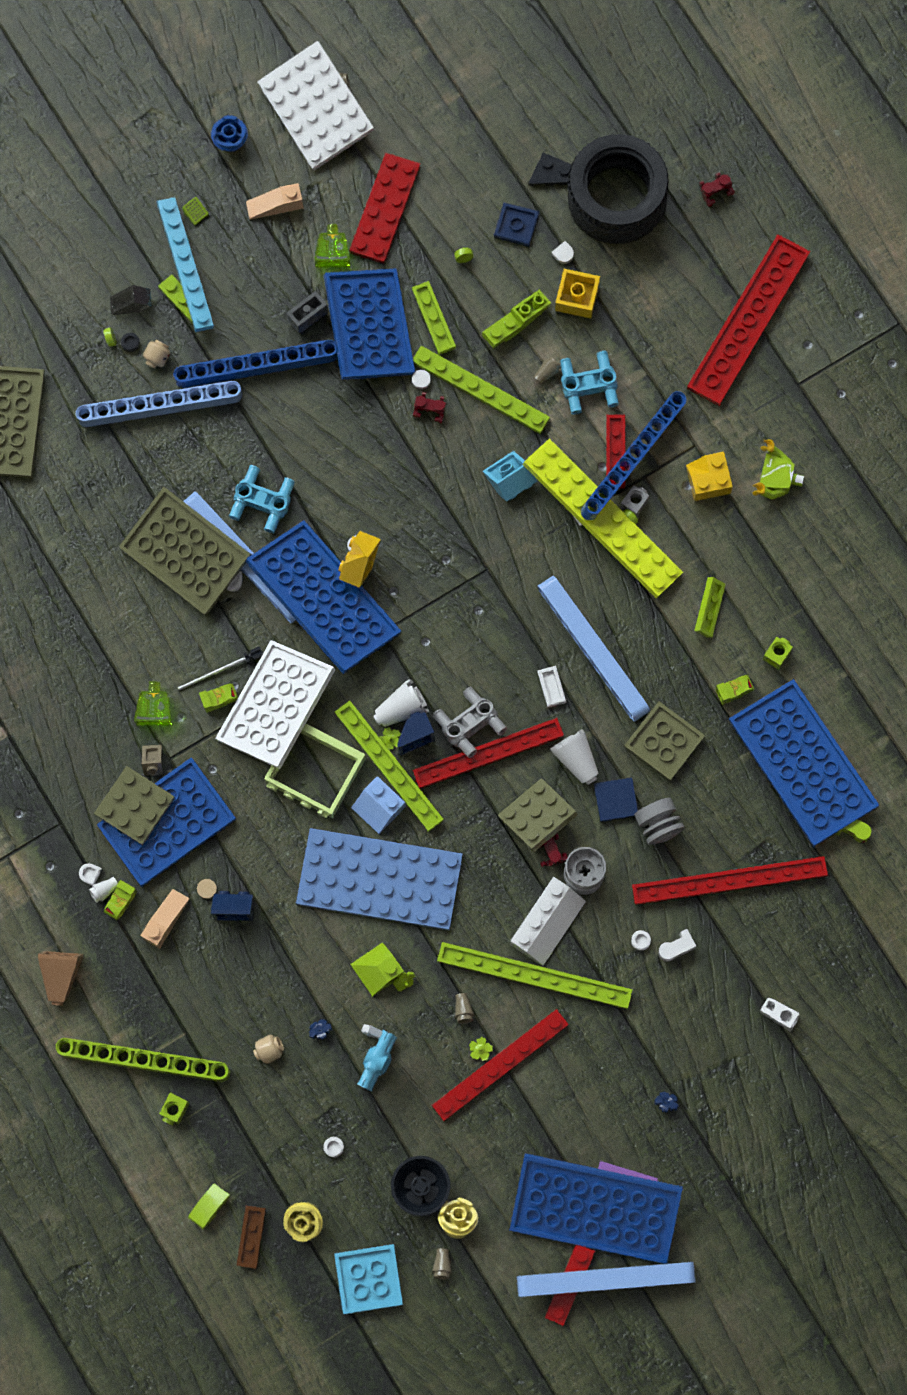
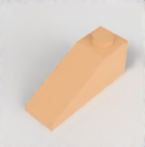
[246,183,304,220]
[141,889,190,949]

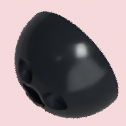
[391,1156,450,1216]

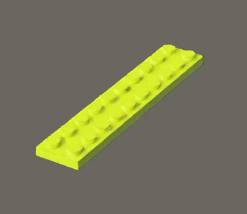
[522,438,683,599]

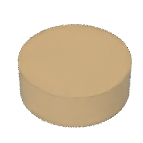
[197,879,217,899]

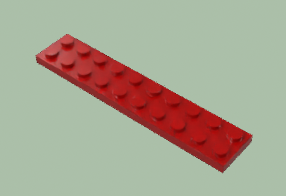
[687,234,810,406]

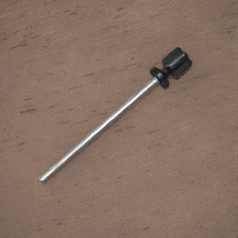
[178,647,263,691]

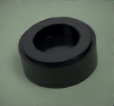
[121,333,140,352]

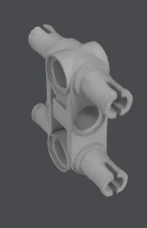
[433,686,507,758]

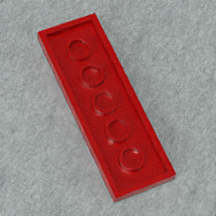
[349,153,420,264]

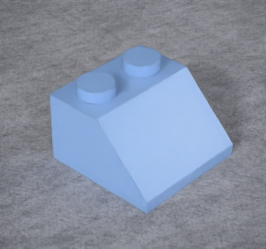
[351,776,406,834]

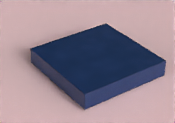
[494,202,539,247]
[594,778,638,822]

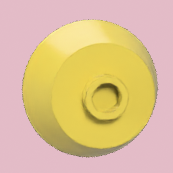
[438,1198,478,1239]
[284,1202,323,1242]

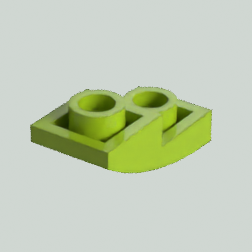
[188,1184,229,1230]

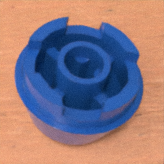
[211,116,248,152]

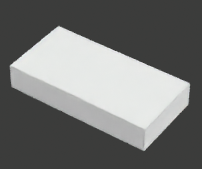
[537,666,566,708]

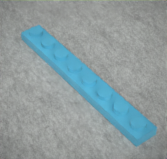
[157,197,214,332]

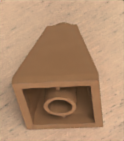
[38,951,83,1005]

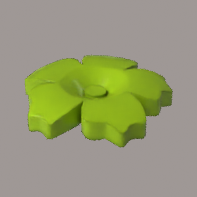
[379,727,401,751]
[393,972,415,992]
[469,1037,493,1061]

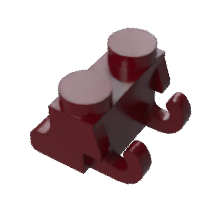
[699,172,735,207]
[413,392,446,423]
[540,833,568,867]

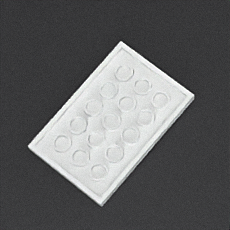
[257,41,375,170]
[215,640,335,769]

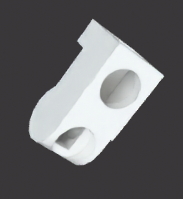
[658,929,696,962]
[760,998,800,1032]

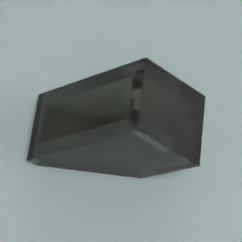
[110,285,152,315]

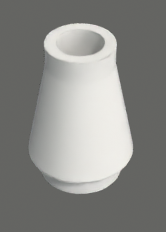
[89,877,118,903]

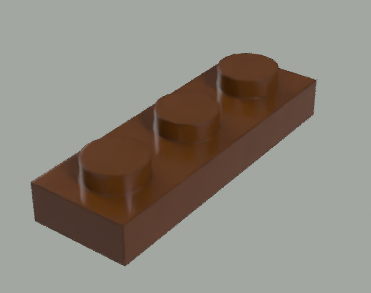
[236,1206,266,1269]

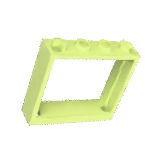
[264,724,366,818]

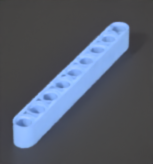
[76,381,242,427]
[184,492,296,624]
[537,576,650,722]
[517,1262,695,1297]

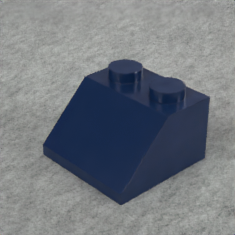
[397,711,435,756]
[211,891,254,921]

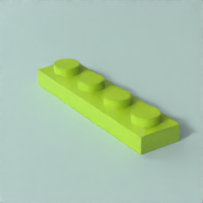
[412,281,456,355]

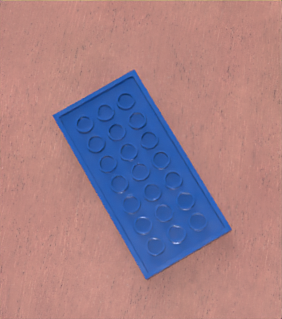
[246,520,401,674]
[729,679,879,847]
[510,1153,683,1264]

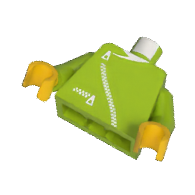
[752,439,804,500]

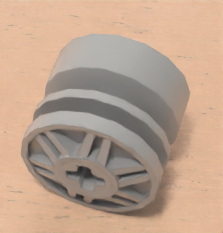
[634,798,685,845]
[564,847,606,895]

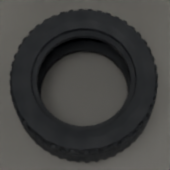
[568,134,669,244]

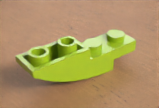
[482,290,551,349]

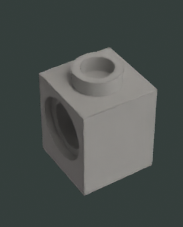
[620,485,649,517]

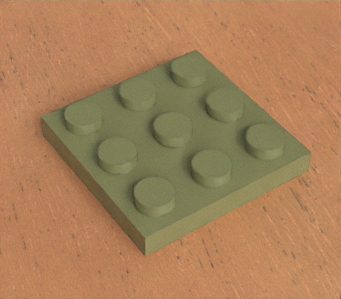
[624,701,705,781]
[94,766,175,846]
[498,778,578,852]

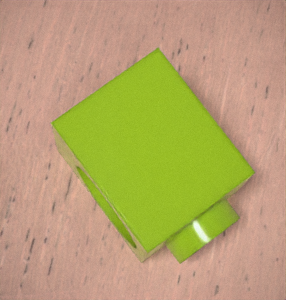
[763,637,793,670]
[159,1093,190,1126]

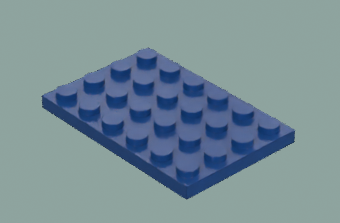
[324,269,415,380]
[97,757,236,887]

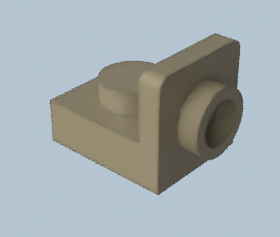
[142,745,163,776]

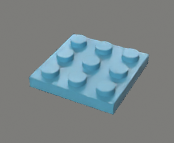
[334,1244,403,1314]

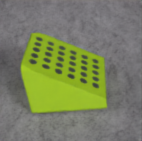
[182,197,209,225]

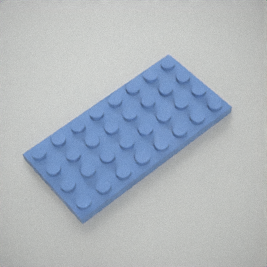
[296,828,463,930]

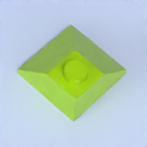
[350,942,404,997]

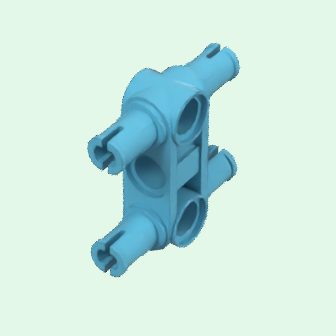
[560,351,619,415]
[229,465,295,534]
[357,1030,397,1091]

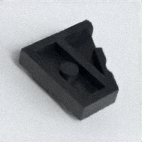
[528,153,572,186]

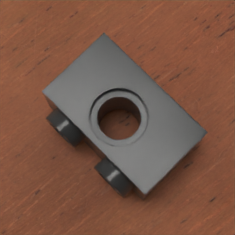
[287,291,328,334]

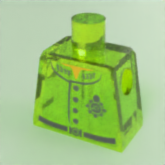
[314,224,351,268]
[134,681,173,726]

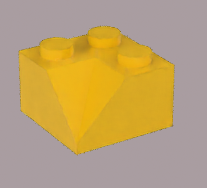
[555,269,600,318]
[686,452,733,501]
[338,531,381,588]

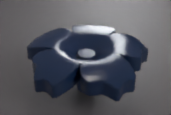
[309,1019,332,1040]
[654,1092,678,1113]

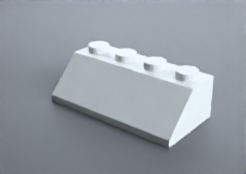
[510,877,586,966]

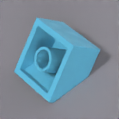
[483,451,537,501]

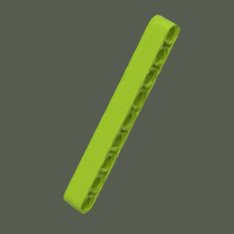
[56,1038,230,1082]

